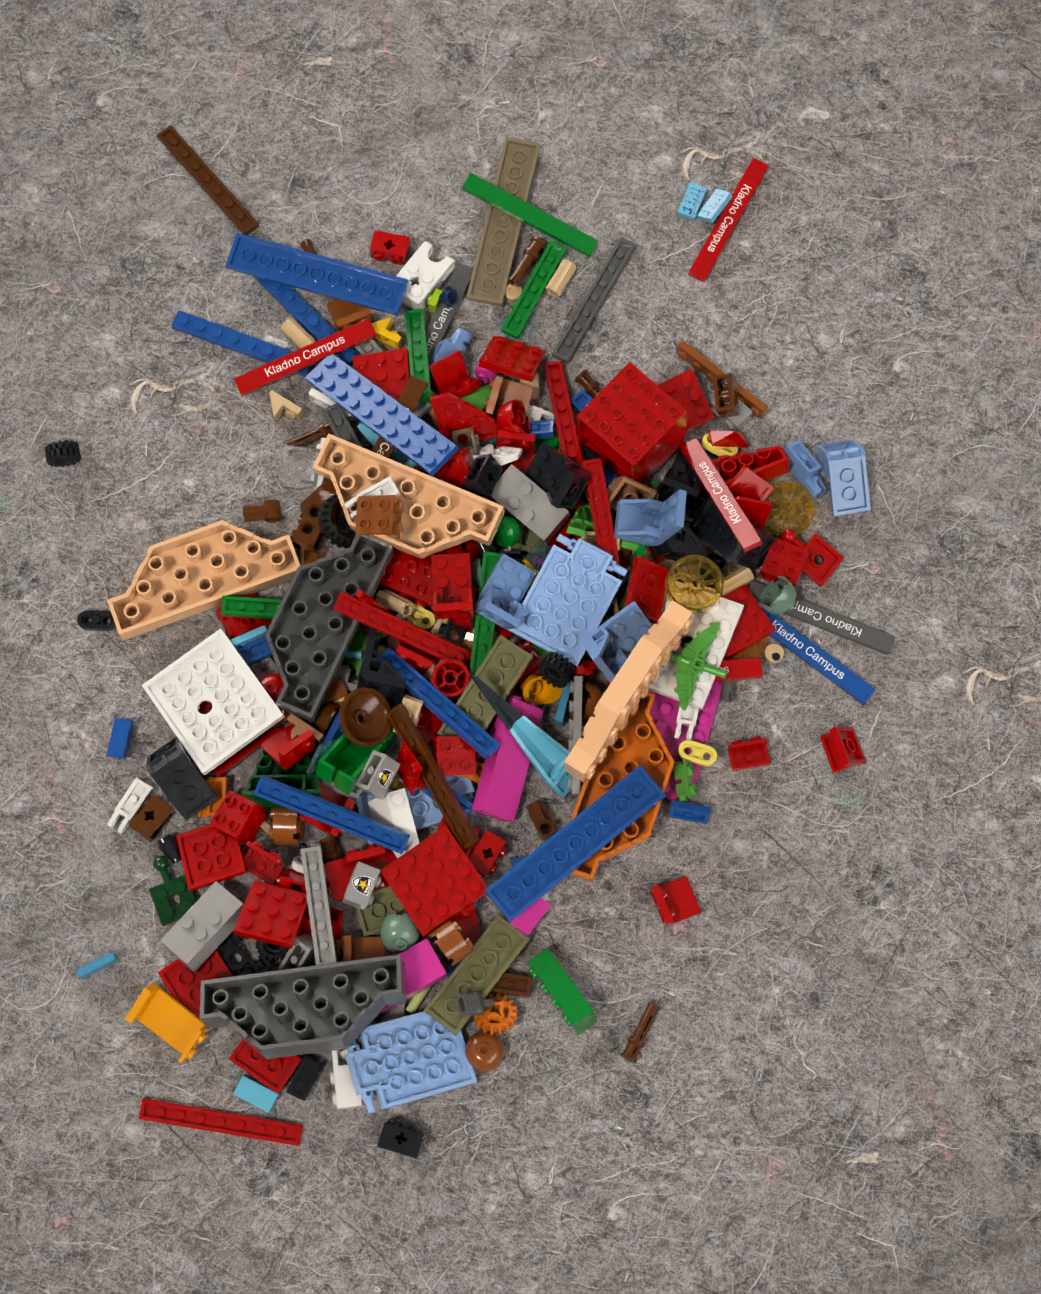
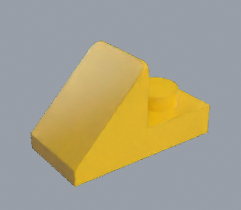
[371,317,402,349]

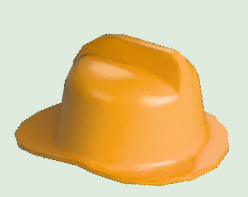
[520,675,563,705]

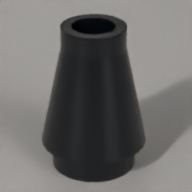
[157,834,182,864]

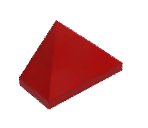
[708,430,748,448]

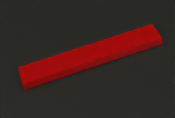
[583,458,620,572]

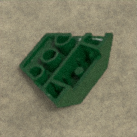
[242,750,322,807]

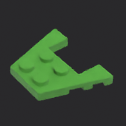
[566,503,639,551]

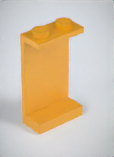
[125,983,209,1063]

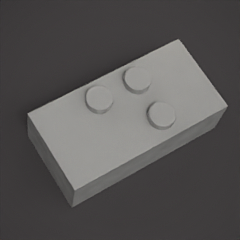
[490,464,572,544]
[160,881,244,972]

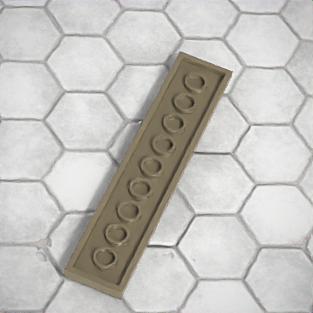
[466,137,540,307]

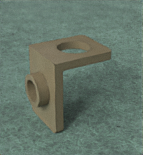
[452,427,480,454]

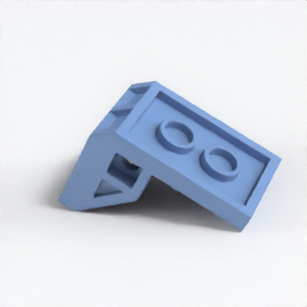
[816,439,871,516]
[614,489,687,546]
[473,553,536,630]
[582,601,652,683]

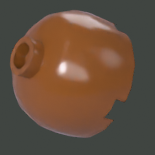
[569,682,603,721]
[465,1031,504,1072]

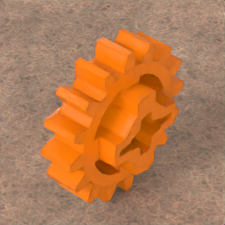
[474,993,517,1035]

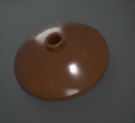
[339,688,392,747]

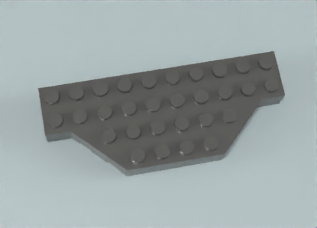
[265,534,394,723]
[200,955,407,1059]

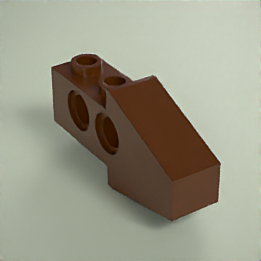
[290,479,341,555]

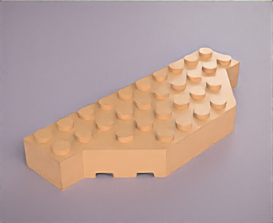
[312,433,505,559]
[107,520,300,641]
[564,600,693,783]

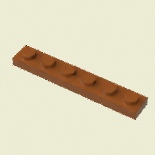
[676,340,768,419]

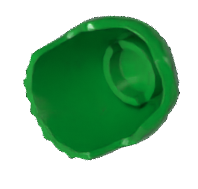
[494,515,521,547]

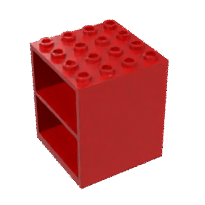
[577,362,687,484]

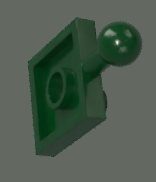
[149,855,197,926]

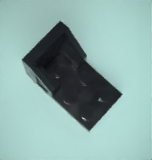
[660,442,717,510]
[525,443,592,509]
[651,486,708,565]
[689,497,776,570]
[357,627,406,706]
[146,736,218,821]

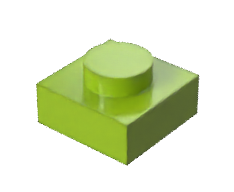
[427,288,443,313]

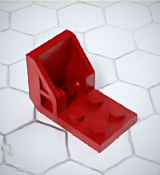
[431,553,474,619]

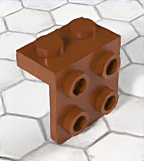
[327,299,373,331]
[484,376,533,417]
[355,495,404,539]
[339,935,385,962]

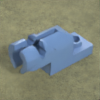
[429,328,472,378]
[784,440,828,501]

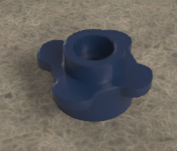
[439,286,458,308]

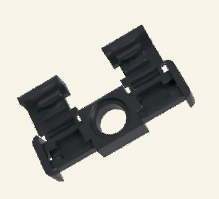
[219,931,272,976]

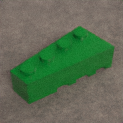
[528,948,598,1036]

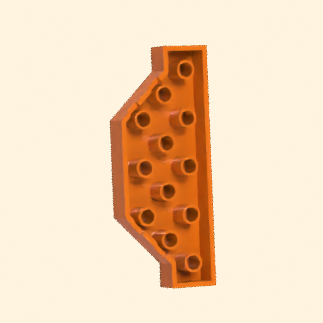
[570,692,674,883]

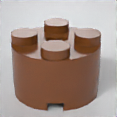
[269,807,305,845]
[429,920,474,966]

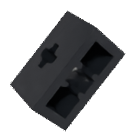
[463,453,503,498]
[377,1120,424,1159]

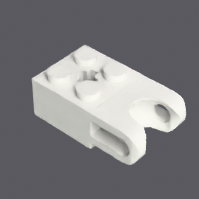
[396,241,455,310]
[330,1049,365,1110]

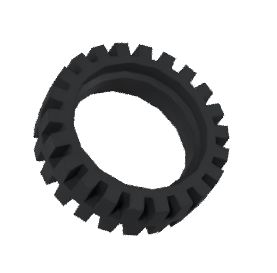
[318,493,355,548]

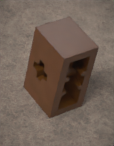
[713,373,739,418]
[129,794,176,843]

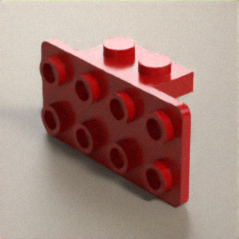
[379,549,433,608]
[325,844,397,901]

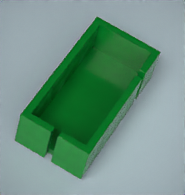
[316,716,395,795]

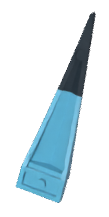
[470,674,571,798]

